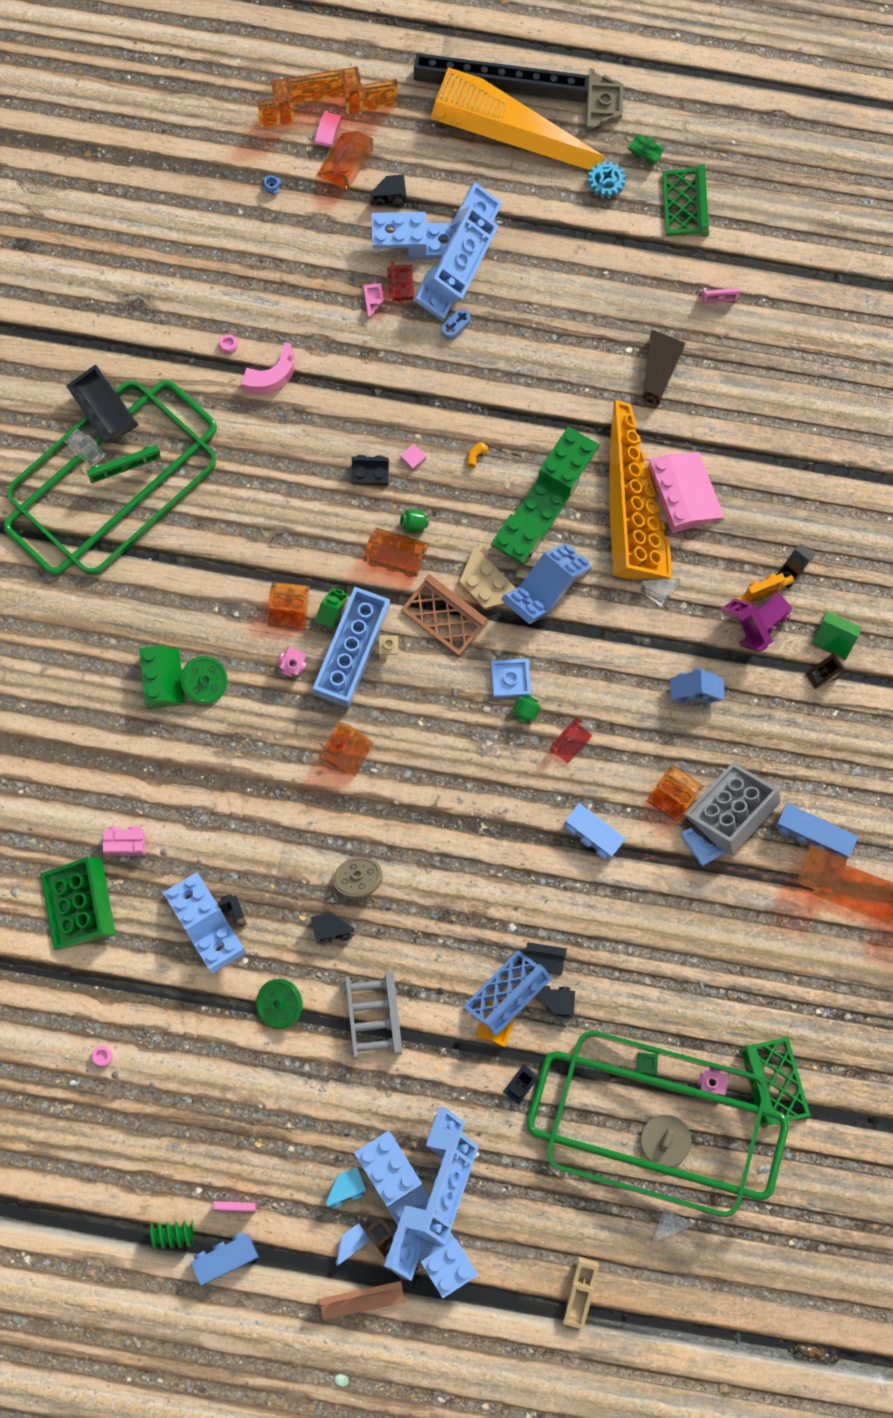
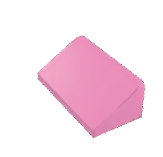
[701,288,741,303]

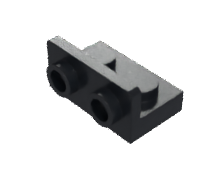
[351,455,389,485]
[217,894,247,927]

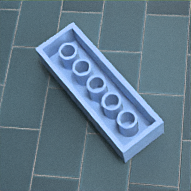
[313,587,390,708]

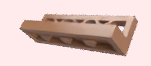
[319,1281,405,1320]

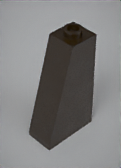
[642,330,685,405]

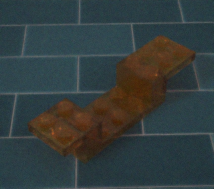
[257,67,398,128]
[797,845,893,925]

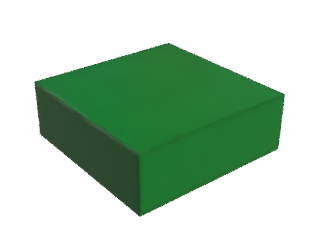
[636,1053,658,1075]

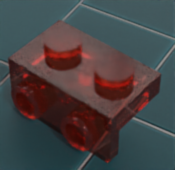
[387,261,414,301]

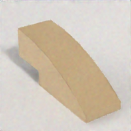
[563,1257,599,1329]

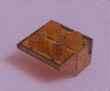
[268,582,310,630]
[321,720,373,777]
[647,764,704,823]

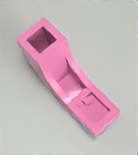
[242,342,295,395]

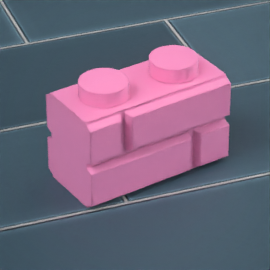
[103,826,145,857]

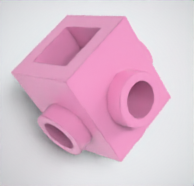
[277,646,307,677]
[698,1068,729,1095]

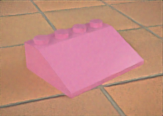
[648,452,724,534]

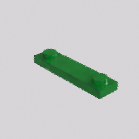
[86,445,161,484]

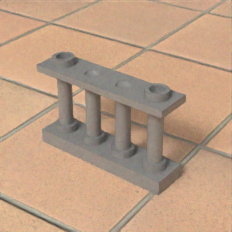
[342,971,402,1060]

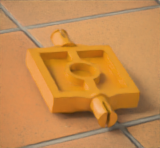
[734,573,794,603]

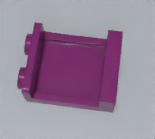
[721,598,773,652]

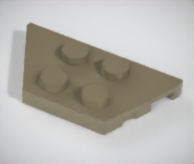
[586,68,623,130]

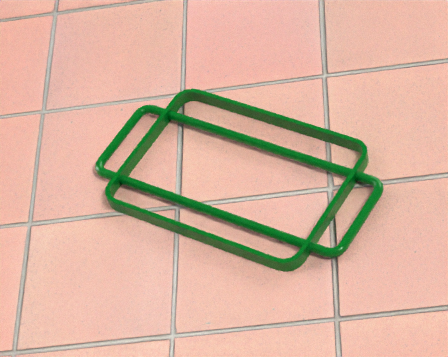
[3,380,217,576]
[526,1031,789,1217]

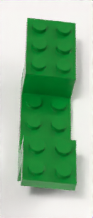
[491,426,600,565]

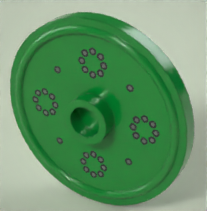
[180,656,227,704]
[256,979,303,1029]

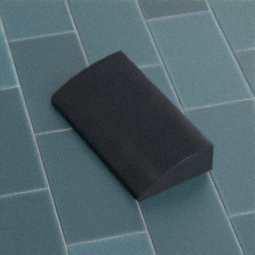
[66,364,139,443]

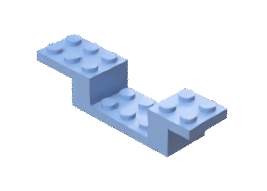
[413,182,502,320]
[384,1107,479,1281]
[354,1131,478,1298]

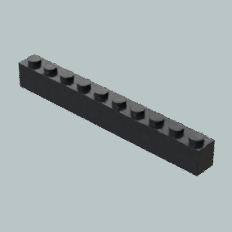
[414,53,589,103]

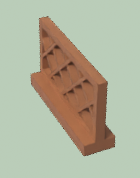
[401,574,488,656]

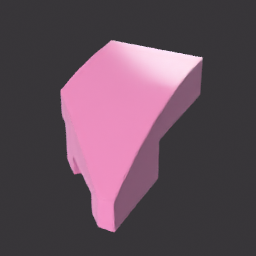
[363,283,384,317]

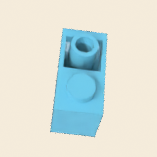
[326,1167,366,1209]

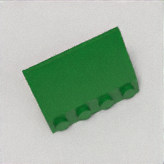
[40,857,116,950]

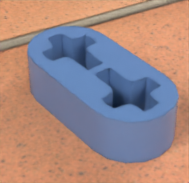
[442,309,471,340]

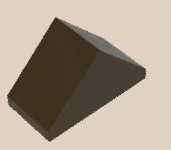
[805,653,845,689]

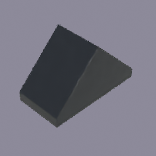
[503,1064,539,1104]

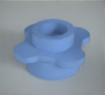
[262,176,281,194]

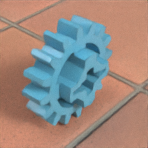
[587,161,626,199]

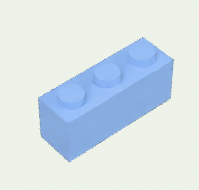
[564,803,626,860]

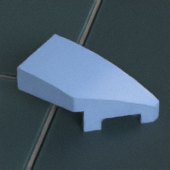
[335,1223,370,1266]

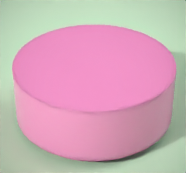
[219,335,238,354]
[91,1046,113,1067]

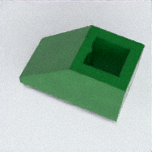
[315,588,349,629]

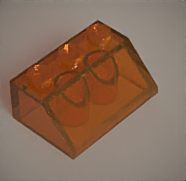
[317,131,373,191]
[363,528,429,577]

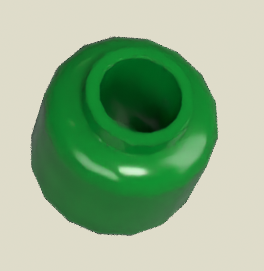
[400,509,429,534]
[512,694,540,724]

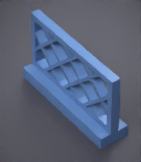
[463,951,552,1036]

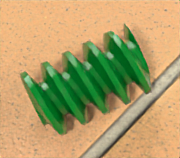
[151,1220,195,1250]

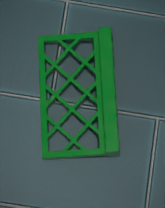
[663,164,709,236]
[740,1037,810,1128]

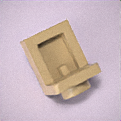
[375,635,398,661]

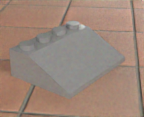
[684,763,781,855]

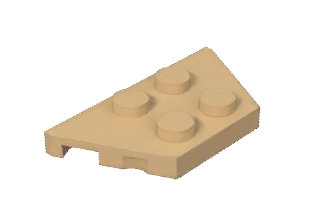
[459,546,516,610]

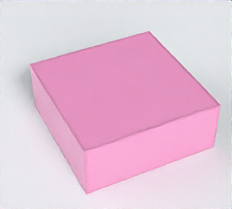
[400,444,426,470]

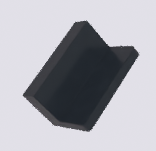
[525,942,567,975]

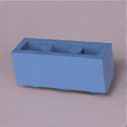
[190,1232,259,1286]

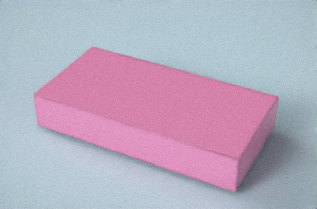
[213,1201,257,1212]

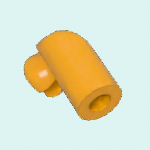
[467,442,488,467]

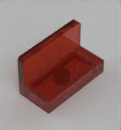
[550,717,592,763]

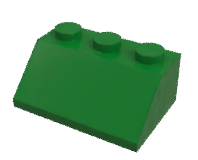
[139,646,186,709]

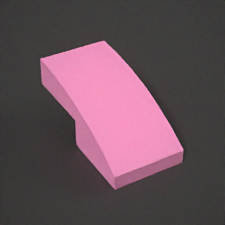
[314,112,341,147]

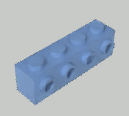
[774,803,858,861]

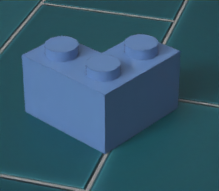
[670,669,725,704]

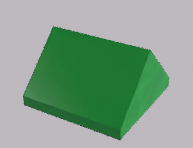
[812,611,861,660]

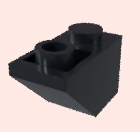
[370,174,406,206]
[776,544,816,589]
[311,913,355,945]
[535,985,575,1018]

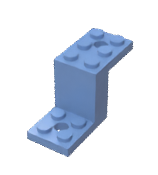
[501,543,592,624]

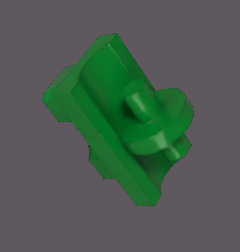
[628,134,665,165]

